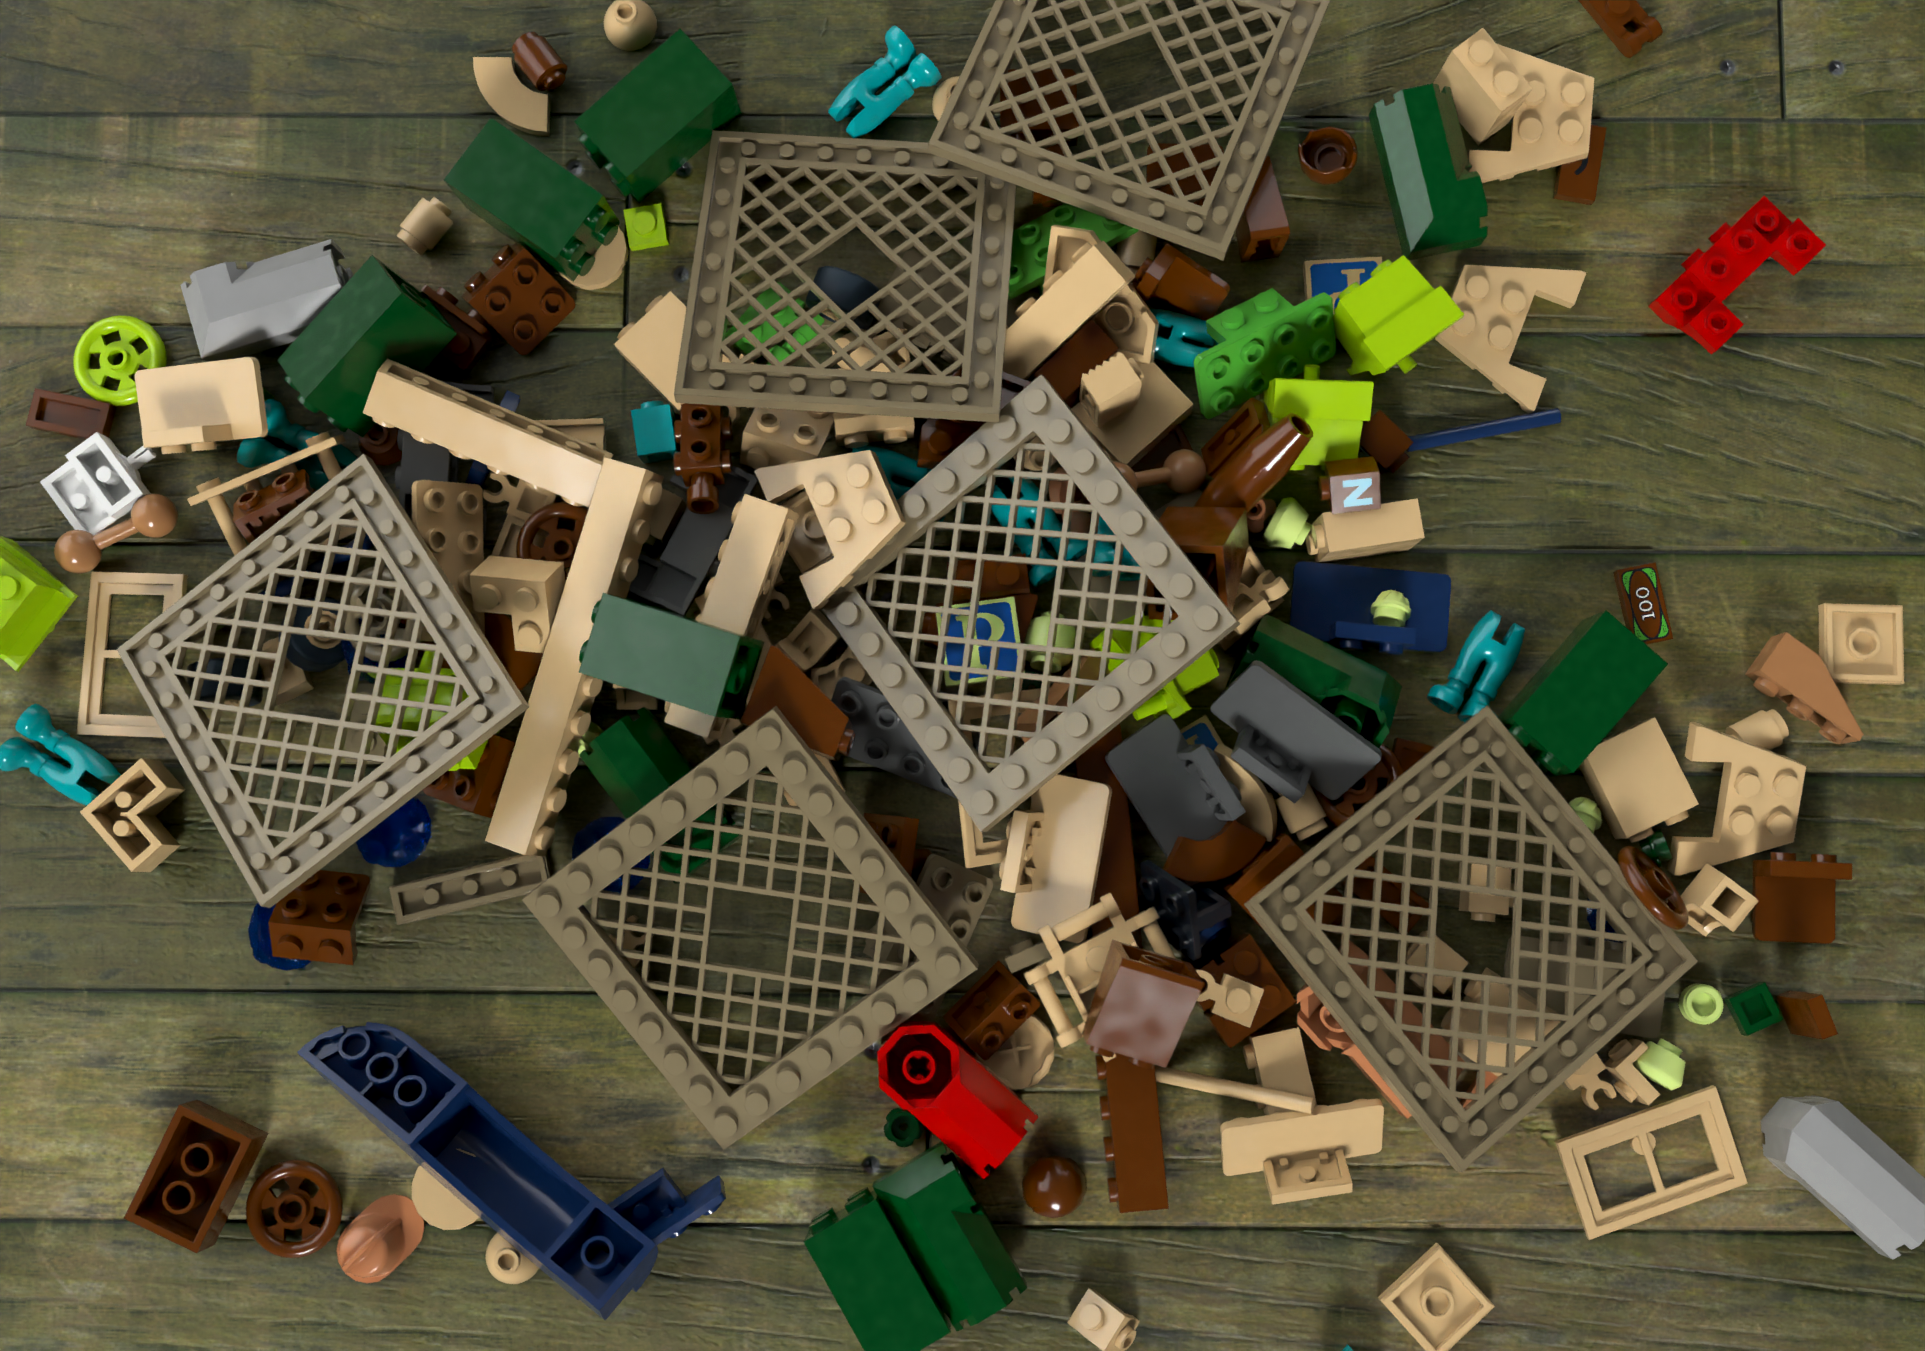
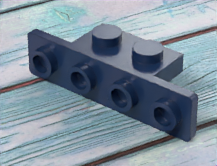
[607,1168,726,1245]

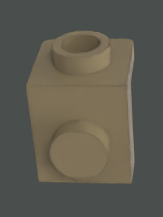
[1004,938,1062,980]

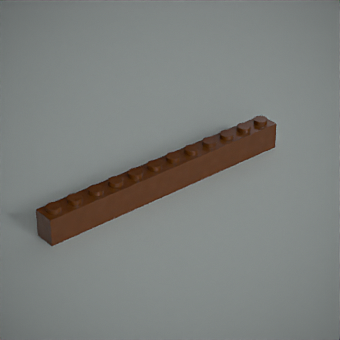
[1069,723,1169,1213]

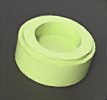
[1679,983,1723,1025]

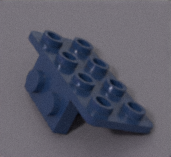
[1289,561,1451,654]

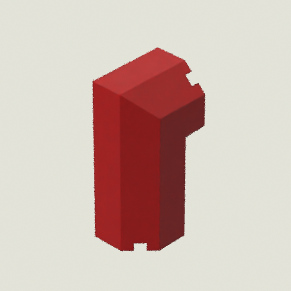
[877,1021,1038,1179]

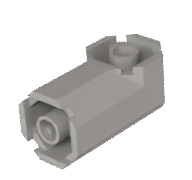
[181,239,353,362]
[1761,1095,1925,1260]

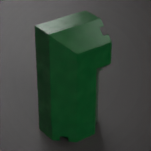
[1369,83,1488,261]
[1225,614,1402,748]
[579,707,743,884]
[872,1141,1027,1332]

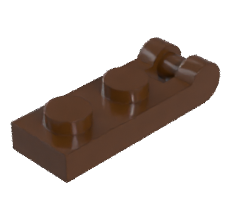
[1578,0,1663,58]

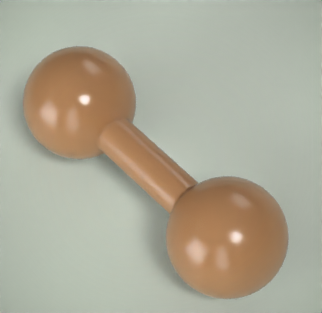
[1113,449,1207,494]
[54,493,178,574]

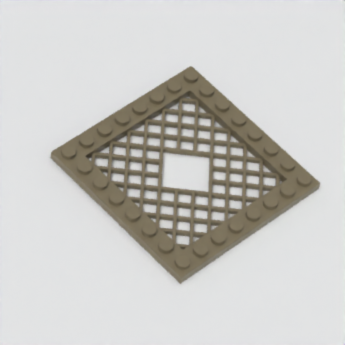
[928,0,1330,261]
[674,130,1017,423]
[822,374,1241,832]
[116,454,529,908]
[1244,705,1698,1172]
[522,706,979,1150]

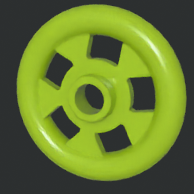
[73,315,167,406]

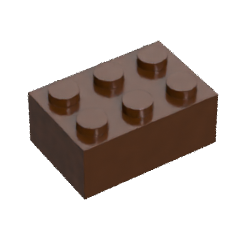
[124,1100,269,1253]

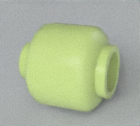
[1023,611,1076,673]

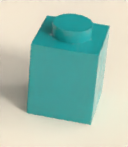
[631,401,680,464]

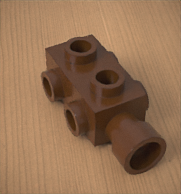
[674,403,733,514]

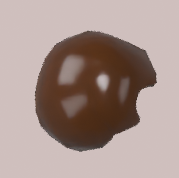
[1298,126,1358,185]
[1022,1155,1087,1218]

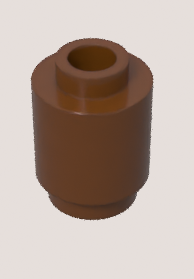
[512,31,567,91]

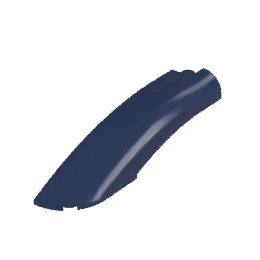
[297,1022,658,1320]

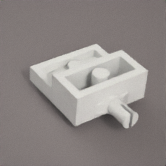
[40,432,156,536]

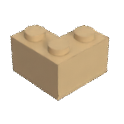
[469,556,566,653]
[80,758,185,872]

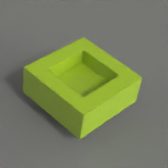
[623,203,669,251]

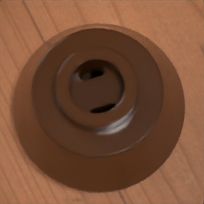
[358,423,402,466]

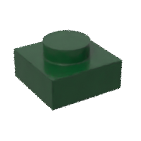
[1724,982,1783,1036]

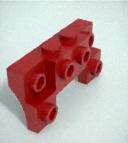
[1648,195,1826,355]

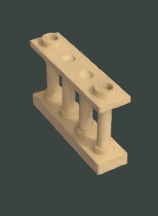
[187,431,359,556]

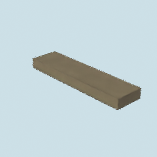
[389,853,552,925]

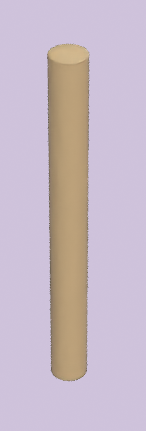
[1155,1065,1315,1114]

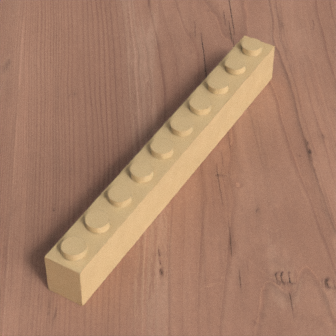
[485,457,664,856]

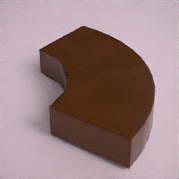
[1163,820,1267,882]

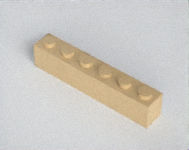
[363,359,613,507]
[664,494,799,739]

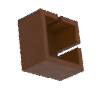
[1194,933,1296,1048]

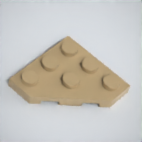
[1043,224,1159,364]

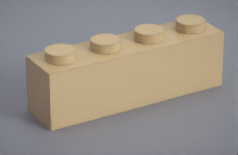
[1003,241,1136,380]

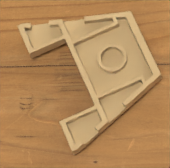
[1468,43,1594,183]
[1435,265,1586,413]
[755,450,906,610]
[1667,722,1806,876]

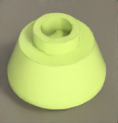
[1262,497,1312,549]
[1632,1038,1686,1091]

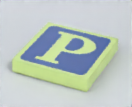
[936,597,1025,687]

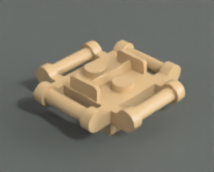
[1024,892,1176,1062]

